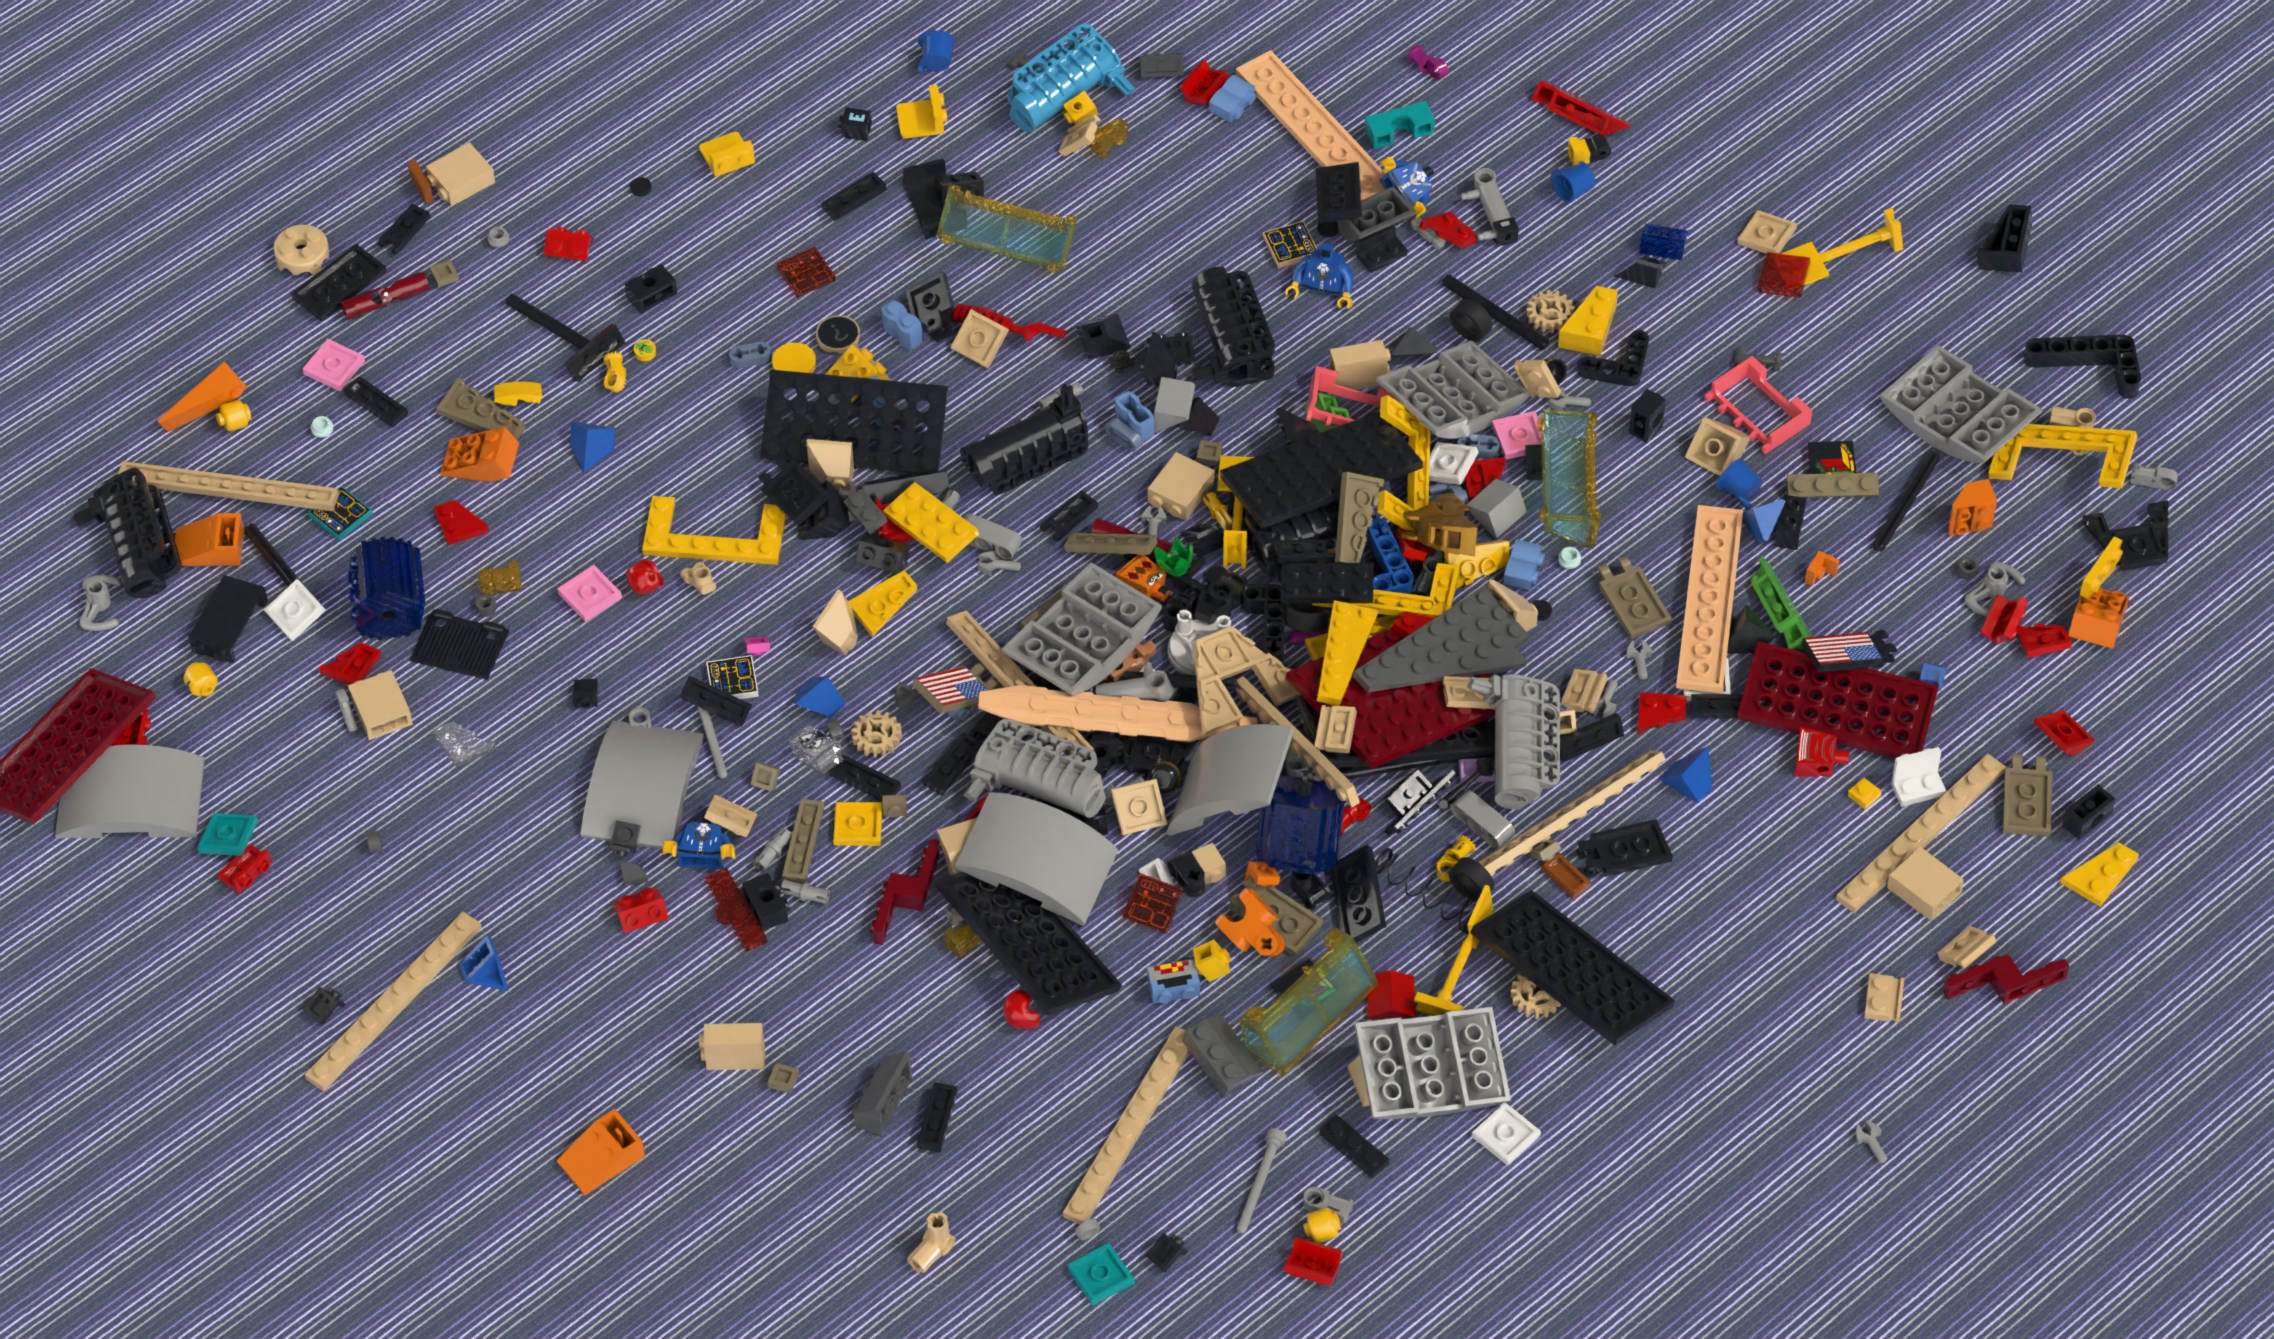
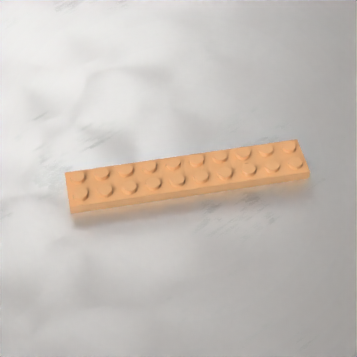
[1236,50,1386,200]
[1676,505,1743,693]

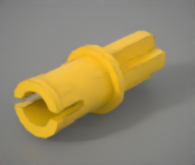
[1203,492,1233,530]

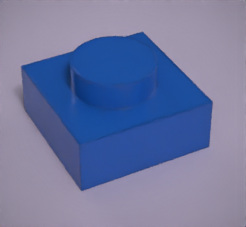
[1920,662,1947,691]

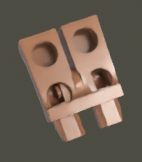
[1103,639,1156,683]

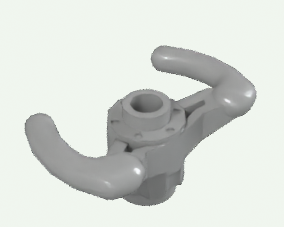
[1965,562,2026,617]
[79,575,122,631]

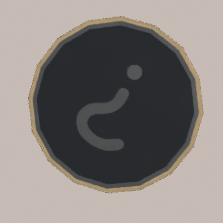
[816,315,860,354]

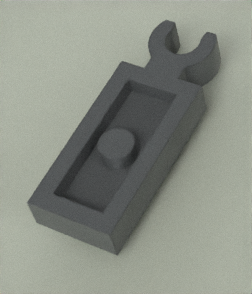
[839,481,888,534]

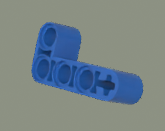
[1367,518,1413,594]

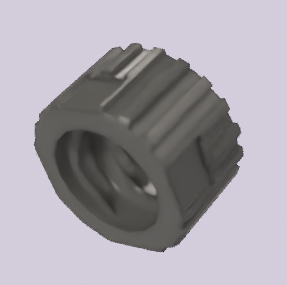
[1957,557,1979,580]
[475,594,497,617]
[826,719,844,742]
[367,831,383,853]

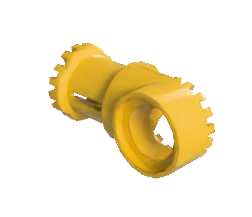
[603,351,626,393]
[1436,835,1476,882]

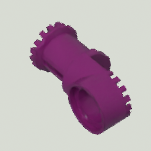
[1407,45,1449,81]

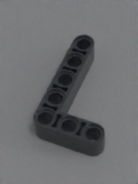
[2023,335,2141,399]

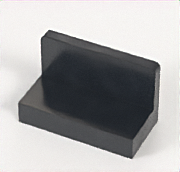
[1139,53,1184,78]

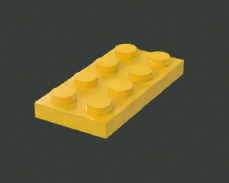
[883,482,979,563]

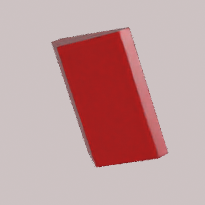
[2033,710,2095,756]
[1366,970,1416,1020]

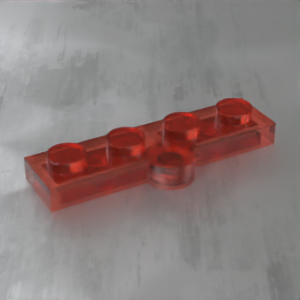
[705,868,767,952]

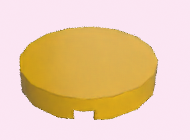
[772,343,816,373]

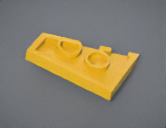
[2080,537,2123,599]
[1444,540,1510,589]
[848,570,917,637]
[2060,842,2139,907]

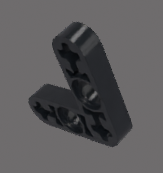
[1577,330,1649,386]

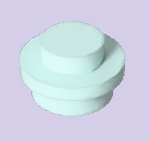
[311,416,333,438]
[1558,547,1581,569]

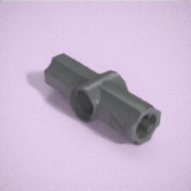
[1411,548,1445,597]

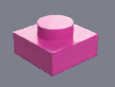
[744,636,770,656]

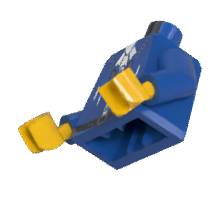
[1379,157,1434,218]
[1285,243,1354,309]
[662,815,735,869]

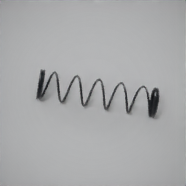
[1375,848,1473,935]

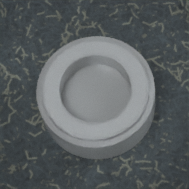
[1075,1218,1100,1240]

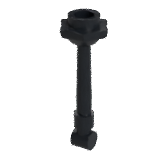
[1437,759,1494,809]

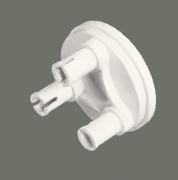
[1168,610,1231,675]

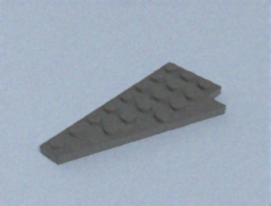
[1352,586,1530,693]

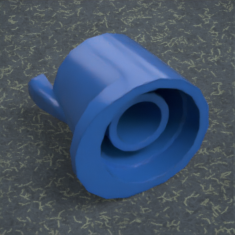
[918,30,955,74]
[1550,161,1595,203]
[1716,458,1763,510]

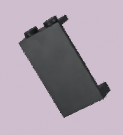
[902,158,967,239]
[188,575,268,663]

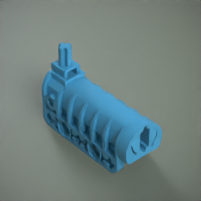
[1007,23,1135,132]

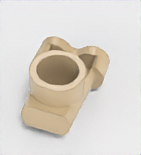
[680,562,716,595]

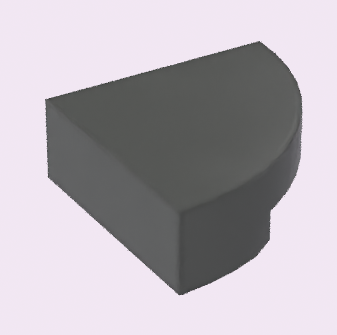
[895,681,918,712]
[620,862,648,886]

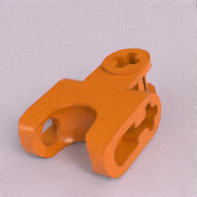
[1215,887,1285,957]

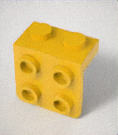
[896,85,947,139]
[699,132,755,177]
[825,344,890,404]

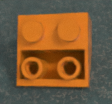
[1947,479,1997,536]

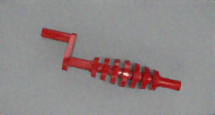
[949,303,1066,342]

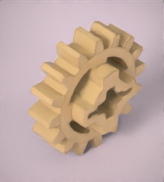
[1526,290,1575,333]
[851,710,902,758]
[1510,975,1561,1019]

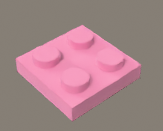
[302,339,365,391]
[1492,411,1549,460]
[557,565,622,622]

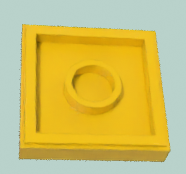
[833,802,883,846]

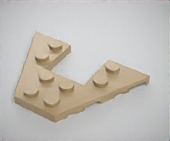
[1193,626,1299,735]

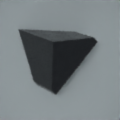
[1614,256,1666,288]
[1391,327,1437,356]
[1176,397,1220,436]
[1181,523,1224,558]
[1727,605,1775,654]

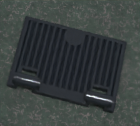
[410,609,509,680]

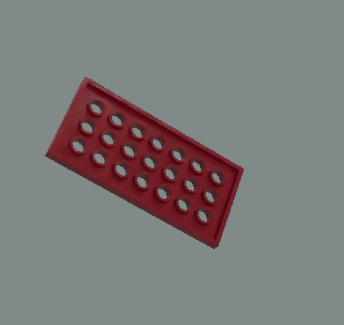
[1737,641,1939,758]
[0,668,156,825]

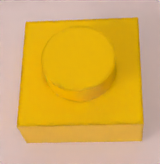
[1848,777,1882,810]

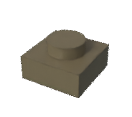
[430,260,459,288]
[1196,440,1223,466]
[750,761,780,792]
[882,795,907,817]
[1529,839,1561,862]
[767,1063,799,1094]

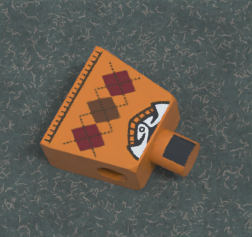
[1115,555,1171,602]

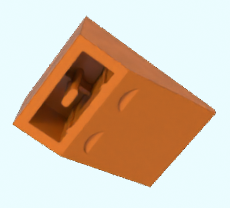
[440,427,519,482]
[172,513,244,566]
[2069,587,2130,648]
[557,1109,645,1196]

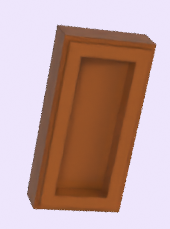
[407,158,433,205]
[1541,853,1591,900]

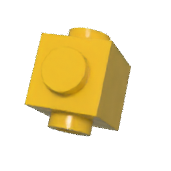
[1063,91,1098,125]
[1193,939,1231,982]

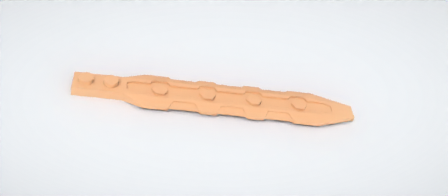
[978,685,1257,742]

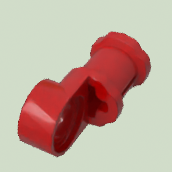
[1326,798,1372,837]

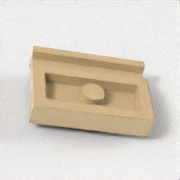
[1058,114,1101,157]
[1513,360,1561,398]
[1561,669,1607,714]
[1442,676,1490,709]
[1315,705,1357,753]
[704,794,757,838]
[1937,926,1996,969]
[1864,973,1904,1023]

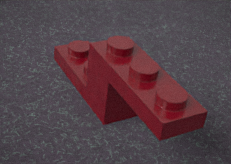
[870,839,940,945]
[1943,954,2069,1004]

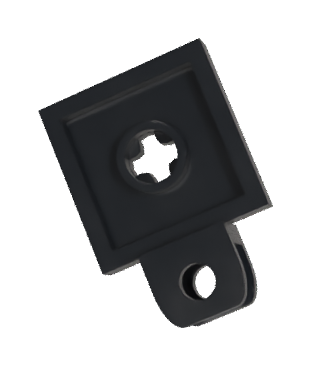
[906,272,955,342]

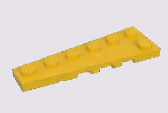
[1317,600,1378,706]

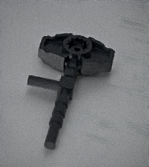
[1124,554,1247,624]

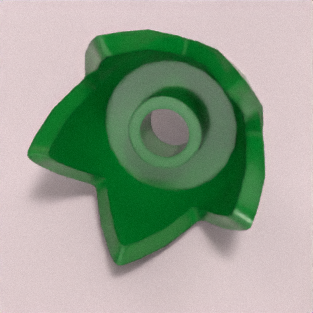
[1154,537,1193,576]

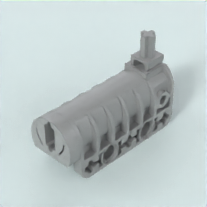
[1467,674,1560,810]
[964,719,1106,818]

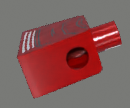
[1795,727,1850,777]

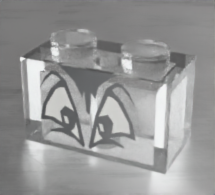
[789,725,844,775]

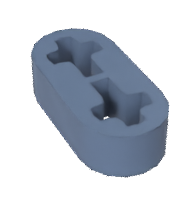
[729,342,771,368]
[1104,418,1143,452]
[1457,434,1500,459]

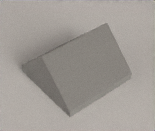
[1154,377,1195,433]
[1467,479,1527,540]

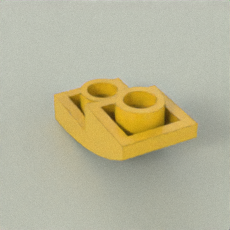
[493,382,542,406]

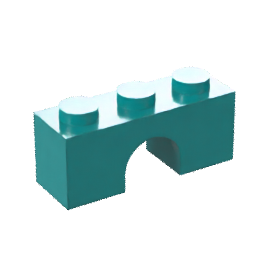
[1365,101,1435,150]

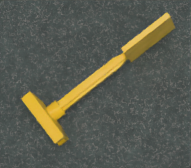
[1771,208,1903,292]
[1217,455,1255,569]
[1414,885,1494,1016]

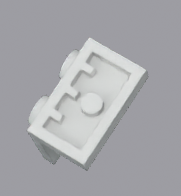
[1891,747,1946,807]

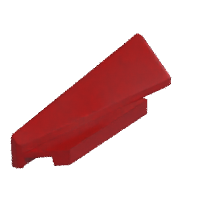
[1531,80,1632,136]

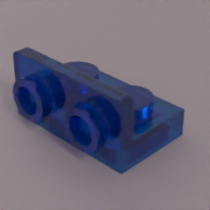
[1639,223,1688,260]

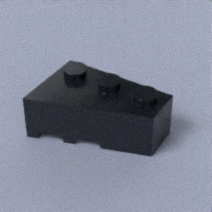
[1977,204,2033,273]

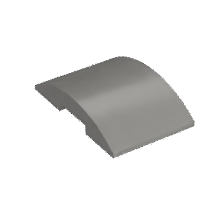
[1376,340,1530,439]
[1880,345,2042,463]
[1002,562,1162,696]
[580,720,704,849]
[1166,724,1295,836]
[55,745,205,839]
[954,792,1118,926]
[1354,1007,1511,1119]

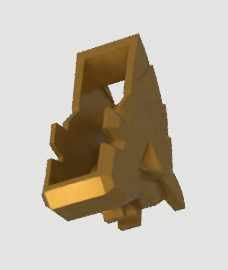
[1402,493,1477,556]

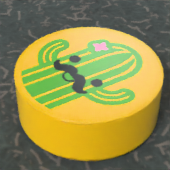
[634,339,656,362]

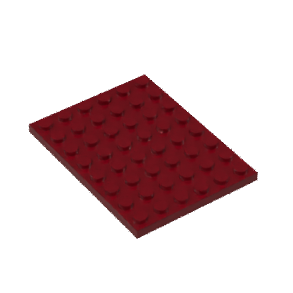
[1285,629,1495,769]

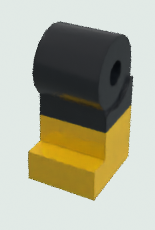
[1567,134,1611,166]

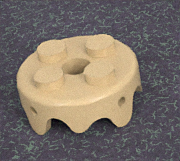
[273,225,330,276]

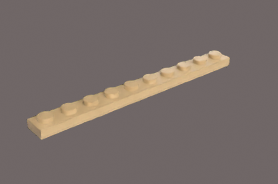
[118,461,339,511]
[946,611,1094,760]
[1236,676,1360,807]
[1478,750,1666,876]
[1836,754,2006,913]
[305,912,482,1092]
[1063,1026,1190,1225]

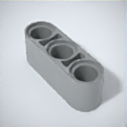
[964,513,1023,560]
[1450,790,1515,849]

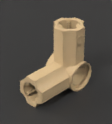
[2049,406,2096,456]
[907,1212,956,1273]

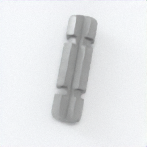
[1410,217,1446,250]

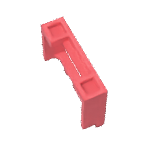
[1704,356,1812,454]
[1305,366,1401,429]

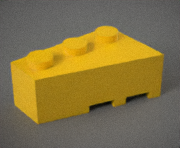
[1558,286,1618,357]

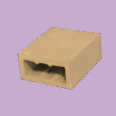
[426,142,495,207]
[1330,340,1391,390]
[1148,452,1215,521]
[348,670,413,740]
[1887,847,1964,921]
[699,1023,765,1070]

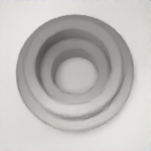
[487,227,510,247]

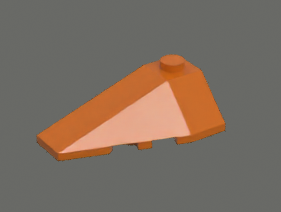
[157,362,248,432]

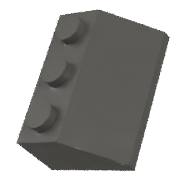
[1338,186,1416,243]
[1183,1015,1264,1098]
[852,1052,912,1136]

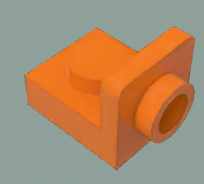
[1804,551,1839,587]
[1244,862,1280,886]

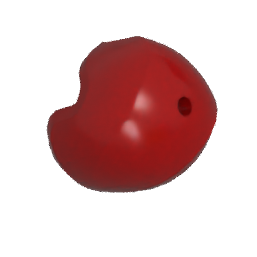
[626,559,665,595]
[1003,989,1040,1030]

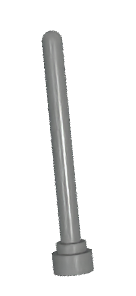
[697,706,727,779]
[1237,1128,1287,1234]

